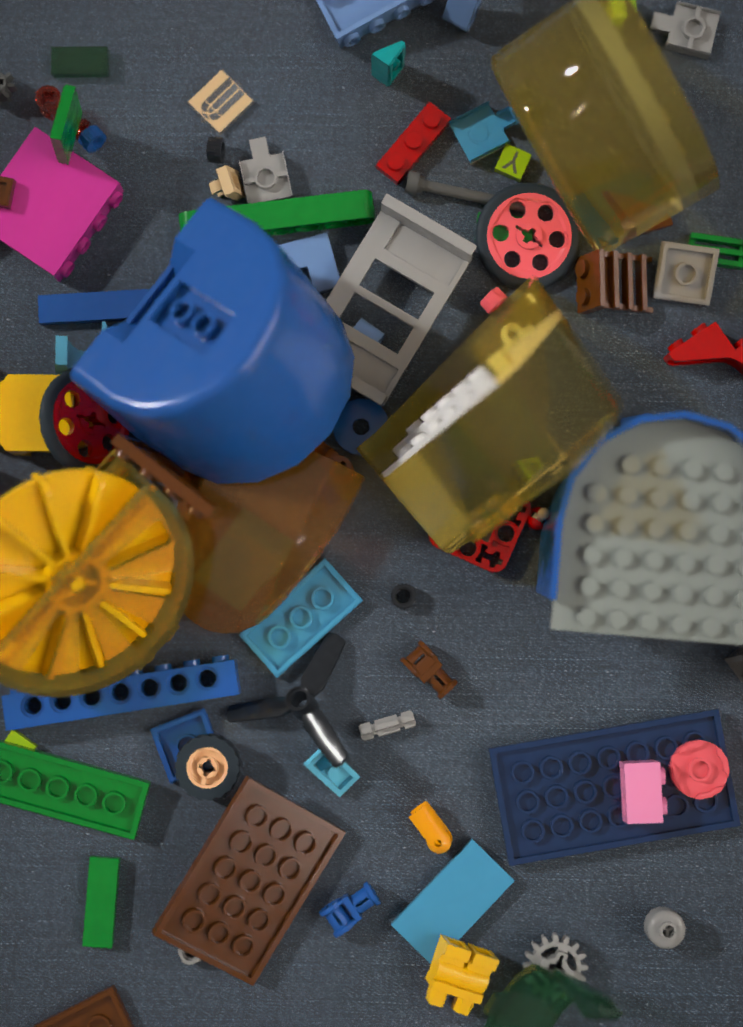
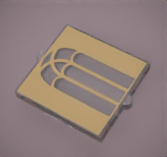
[187,69,255,135]

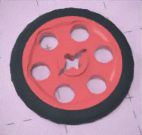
[475,183,582,290]

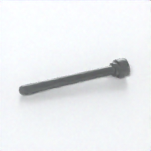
[405,170,539,213]

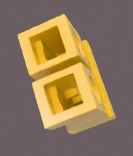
[425,934,500,1016]

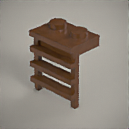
[575,249,653,314]

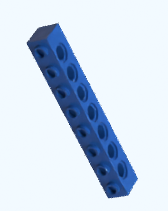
[1,654,241,731]

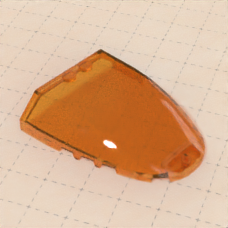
[171,451,365,634]

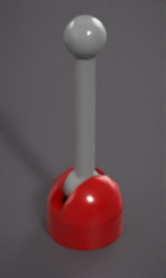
[526,507,550,530]

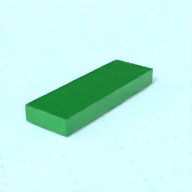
[82,855,121,948]

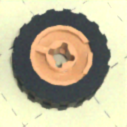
[175,733,241,801]

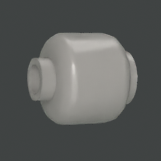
[644,906,686,949]

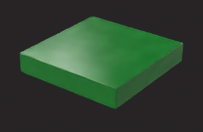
[50,84,82,165]

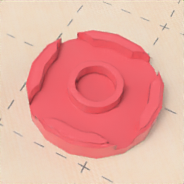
[669,739,730,800]

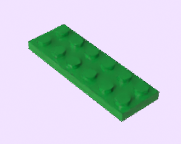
[0,740,151,840]

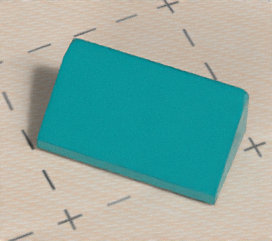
[371,41,406,87]

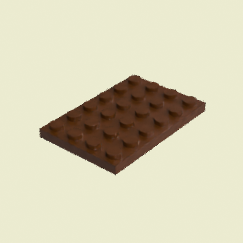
[152,775,346,986]

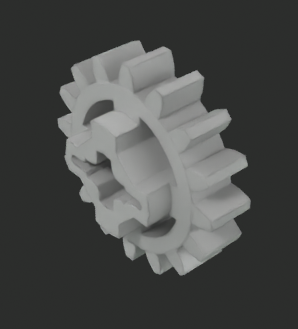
[523,932,588,1001]

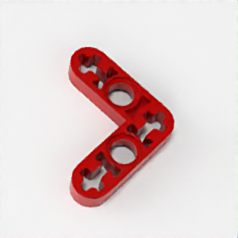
[428,494,531,573]

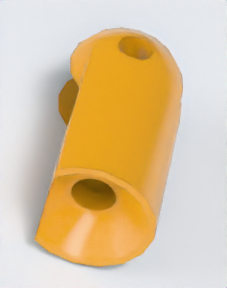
[409,801,452,854]

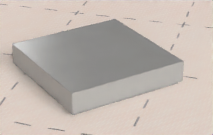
[652,241,720,306]

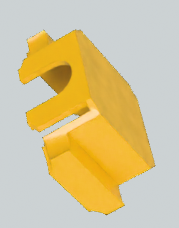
[0,374,95,456]

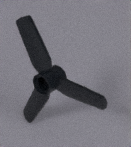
[226,633,348,768]

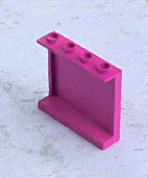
[0,127,124,282]

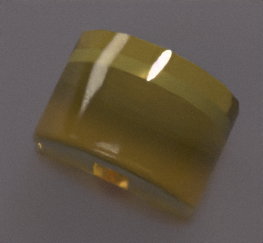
[490,0,720,252]

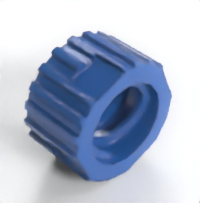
[78,125,107,153]

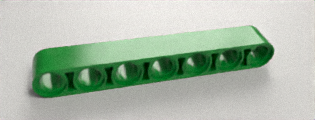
[178,190,376,236]

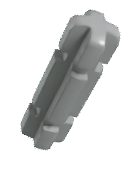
[359,710,416,741]

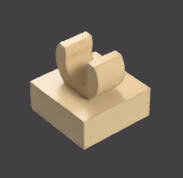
[209,165,246,201]

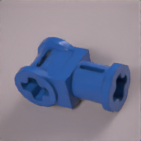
[319,881,381,938]

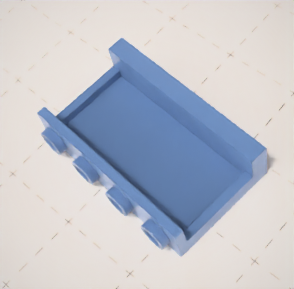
[316,0,434,48]

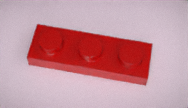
[376,101,451,186]

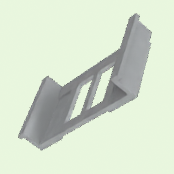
[326,193,477,406]

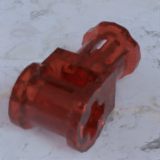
[35,85,90,140]

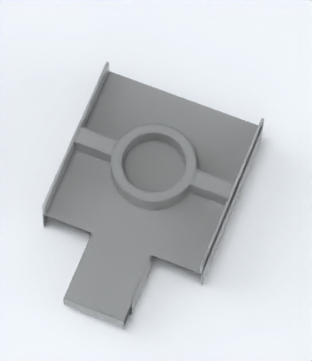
[650,1,721,60]
[239,137,292,203]

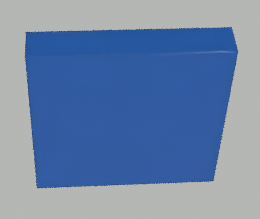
[150,708,215,784]

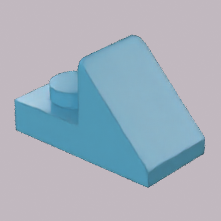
[304,749,360,797]

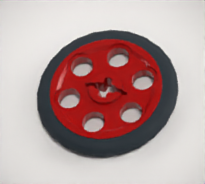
[39,368,136,473]

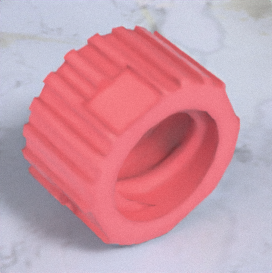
[480,287,507,314]

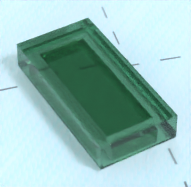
[51,46,109,78]

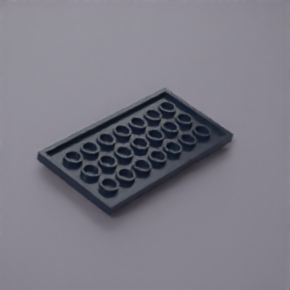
[488,709,741,866]

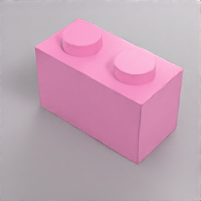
[619,760,667,824]

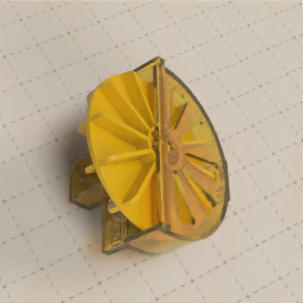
[0,448,194,697]

